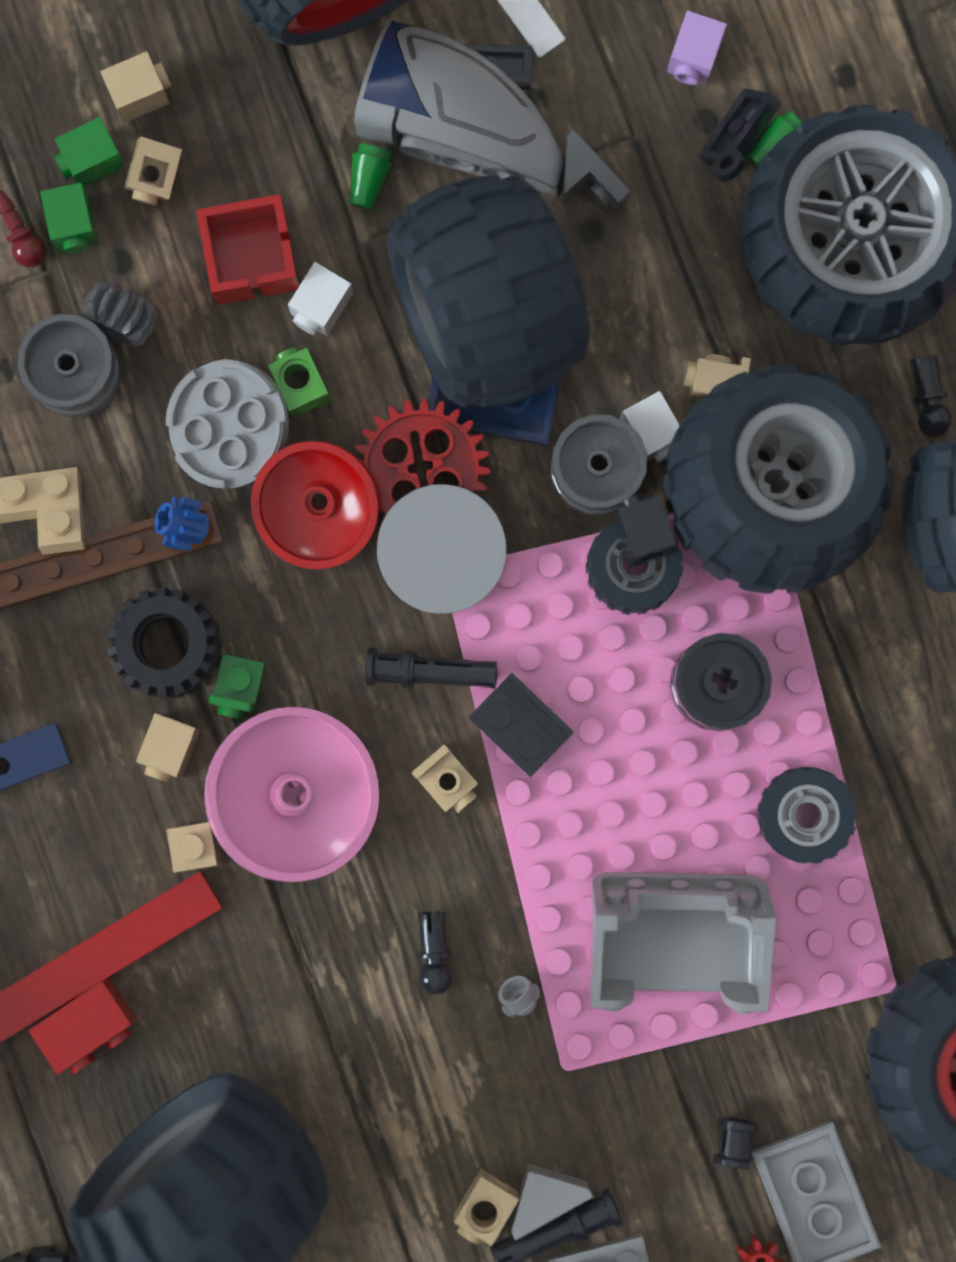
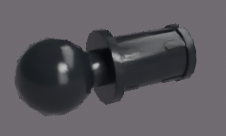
[910,355,952,437]
[417,911,452,995]

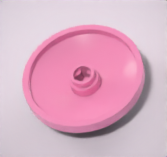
[205,707,379,882]

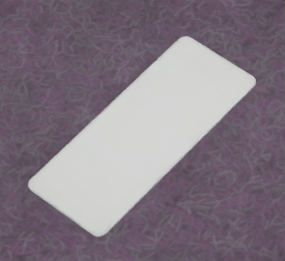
[498,0,565,57]

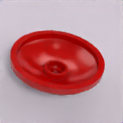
[251,440,379,569]

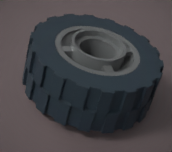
[586,523,683,615]

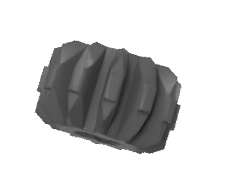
[81,281,158,346]

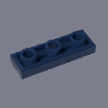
[0,723,73,791]

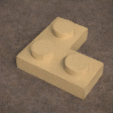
[0,467,85,555]

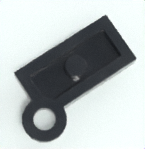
[698,88,781,181]

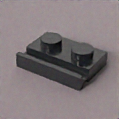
[468,672,574,778]

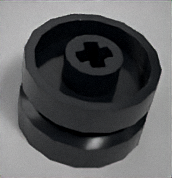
[669,633,772,731]

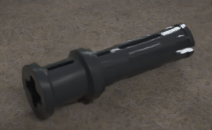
[365,647,498,689]
[490,1188,624,1262]

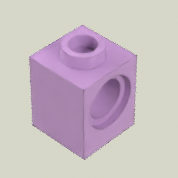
[667,11,727,85]

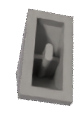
[510,1163,593,1240]

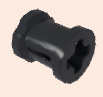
[713,1116,758,1169]

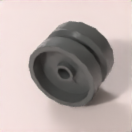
[17,314,122,418]
[550,414,647,516]

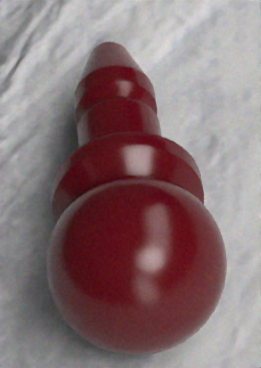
[0,190,46,268]

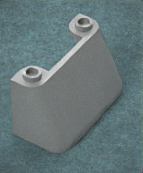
[590,872,776,1014]

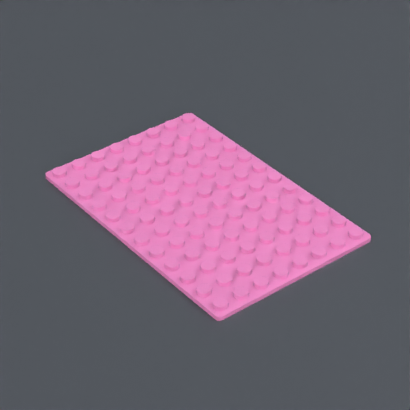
[452,515,896,1071]

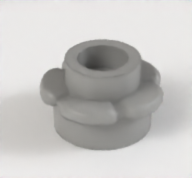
[498,976,540,1017]

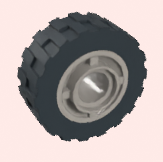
[757,767,857,864]

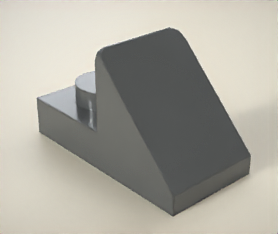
[562,130,631,214]

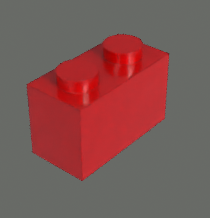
[28,977,138,1075]

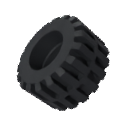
[107,588,222,699]

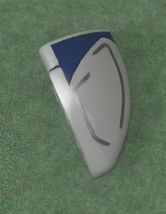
[354,19,564,196]

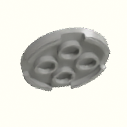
[166,359,289,488]
[377,484,506,614]

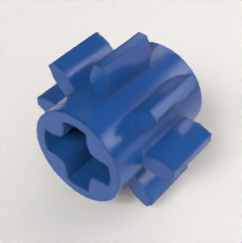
[155,496,209,551]

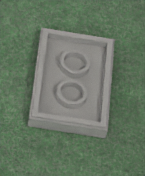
[751,1120,881,1262]

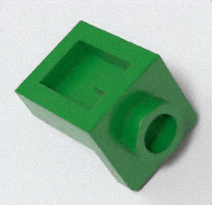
[208,654,266,720]

